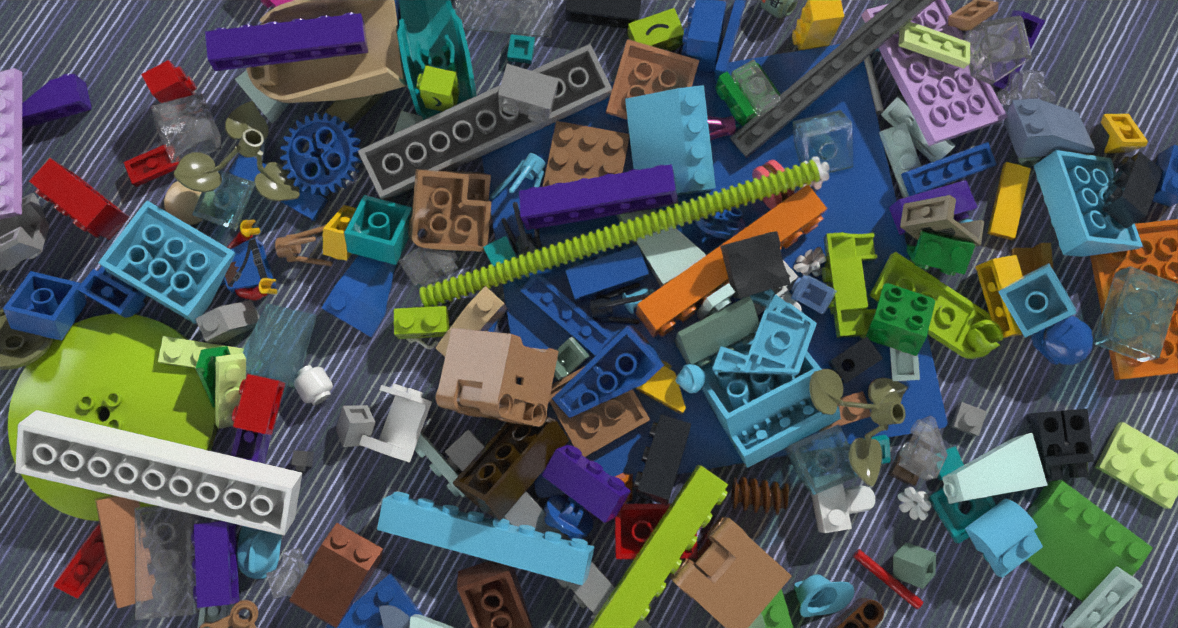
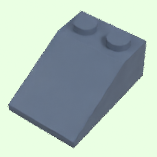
[1004,99,1095,158]

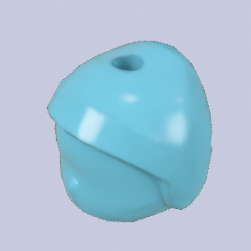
[675,364,707,393]

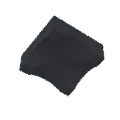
[720,231,791,299]

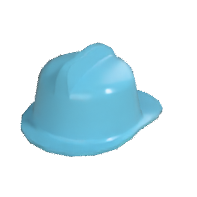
[236,526,282,579]
[794,574,855,617]

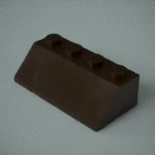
[453,416,569,521]

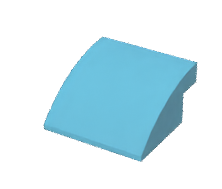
[700,341,841,468]

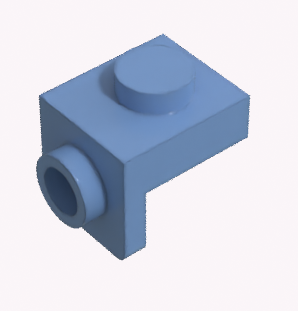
[791,275,837,314]

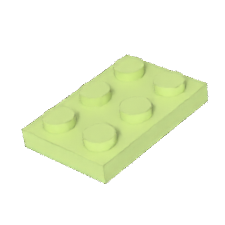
[1095,422,1178,509]

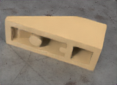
[435,286,507,357]

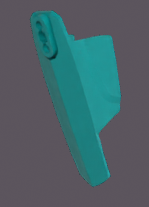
[397,0,477,120]

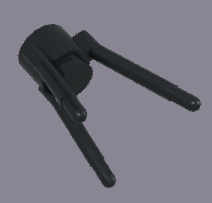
[501,202,542,256]
[590,283,649,324]

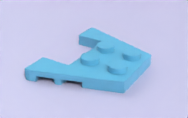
[712,289,817,375]

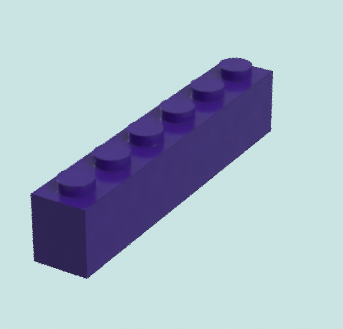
[205,12,368,71]
[519,164,678,230]

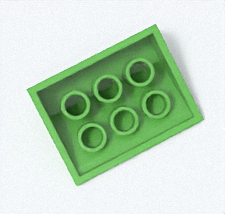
[1026,480,1153,602]

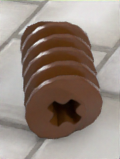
[731,477,789,516]

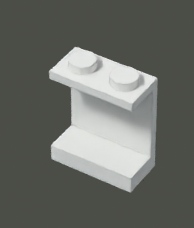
[359,383,432,462]

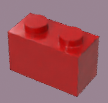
[141,60,199,113]
[232,374,286,435]

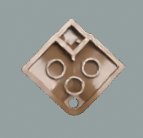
[409,169,491,252]

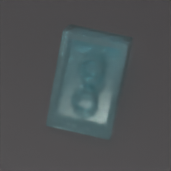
[243,303,317,389]

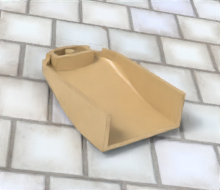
[246,0,406,103]

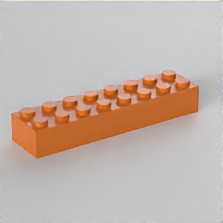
[635,185,827,338]

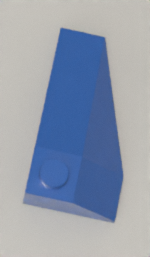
[322,255,398,338]
[552,325,664,418]

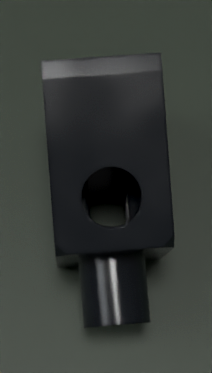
[828,337,883,384]

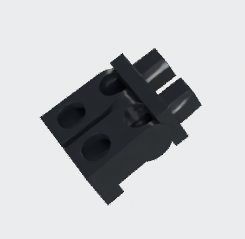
[1026,408,1094,480]

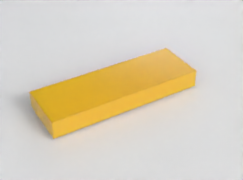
[987,162,1031,240]

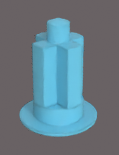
[622,287,654,314]

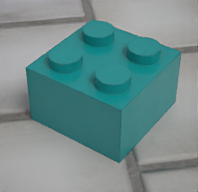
[344,195,413,265]

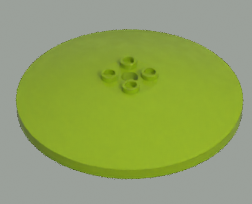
[8,314,217,521]

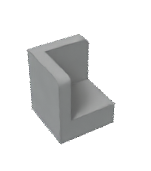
[336,405,375,447]

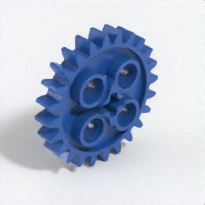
[280,113,362,196]

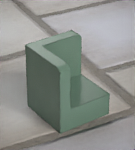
[893,543,936,589]

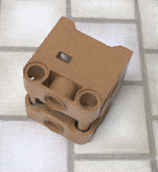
[436,328,559,427]
[669,516,792,628]

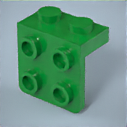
[715,63,781,127]
[906,230,975,276]
[865,283,935,356]

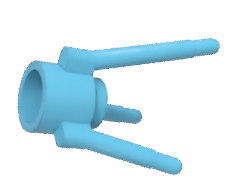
[490,153,546,199]

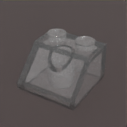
[962,16,1032,85]

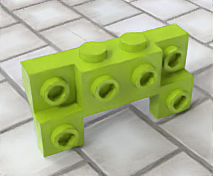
[822,232,877,338]

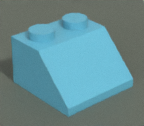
[998,264,1076,338]

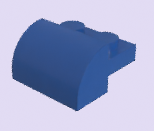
[77,267,147,318]

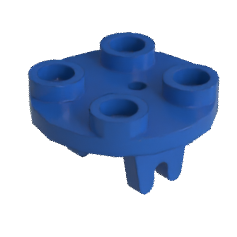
[695,208,745,243]
[544,495,593,540]

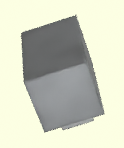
[291,450,314,471]

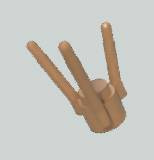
[275,225,333,266]

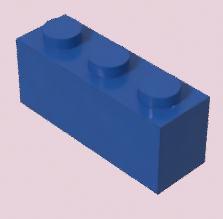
[565,244,649,304]

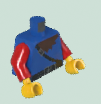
[220,220,277,301]

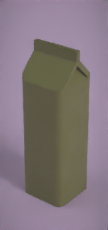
[322,91,387,140]

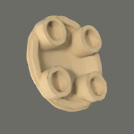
[164,181,215,225]

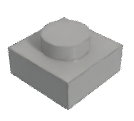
[951,402,987,436]

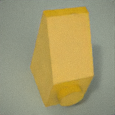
[323,205,357,261]
[635,360,686,414]

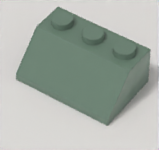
[674,296,760,368]

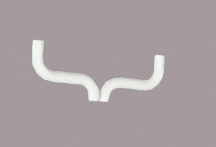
[406,338,438,349]

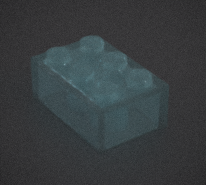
[1093,266,1178,362]

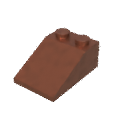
[290,523,383,628]
[457,561,533,628]

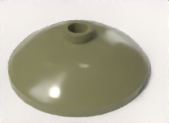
[0,308,54,370]

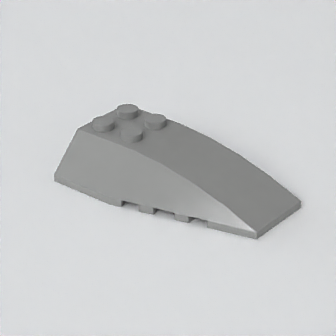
[0,193,49,272]

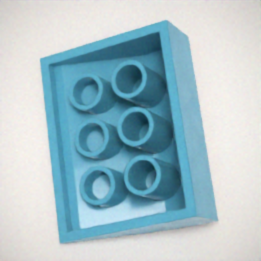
[625,85,716,195]
[1034,150,1143,257]
[98,201,236,324]

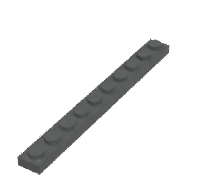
[730,0,935,158]

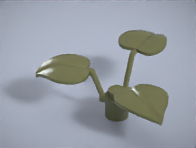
[173,101,300,201]
[809,369,907,486]

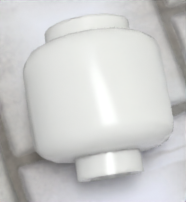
[293,365,333,405]

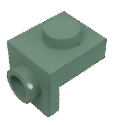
[554,337,589,380]

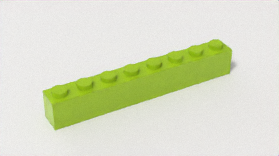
[588,465,728,628]

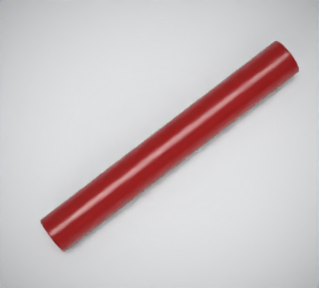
[853,549,923,610]

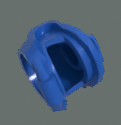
[1031,316,1093,365]

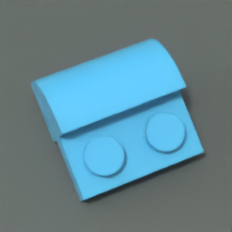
[965,498,1043,578]

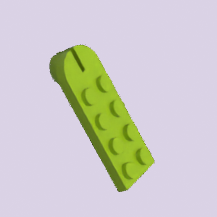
[869,252,1003,359]

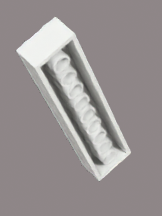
[15,410,302,535]

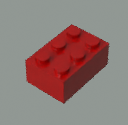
[29,158,130,240]

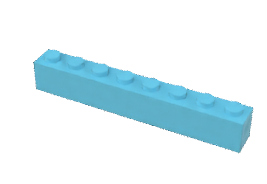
[377,492,594,585]

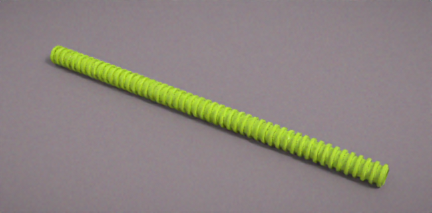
[419,159,820,307]

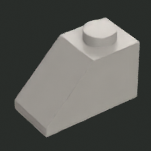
[195,300,263,345]

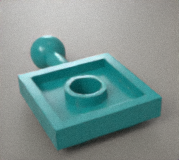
[928,487,996,563]

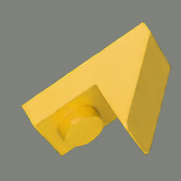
[1101,114,1148,153]

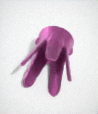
[707,116,740,140]

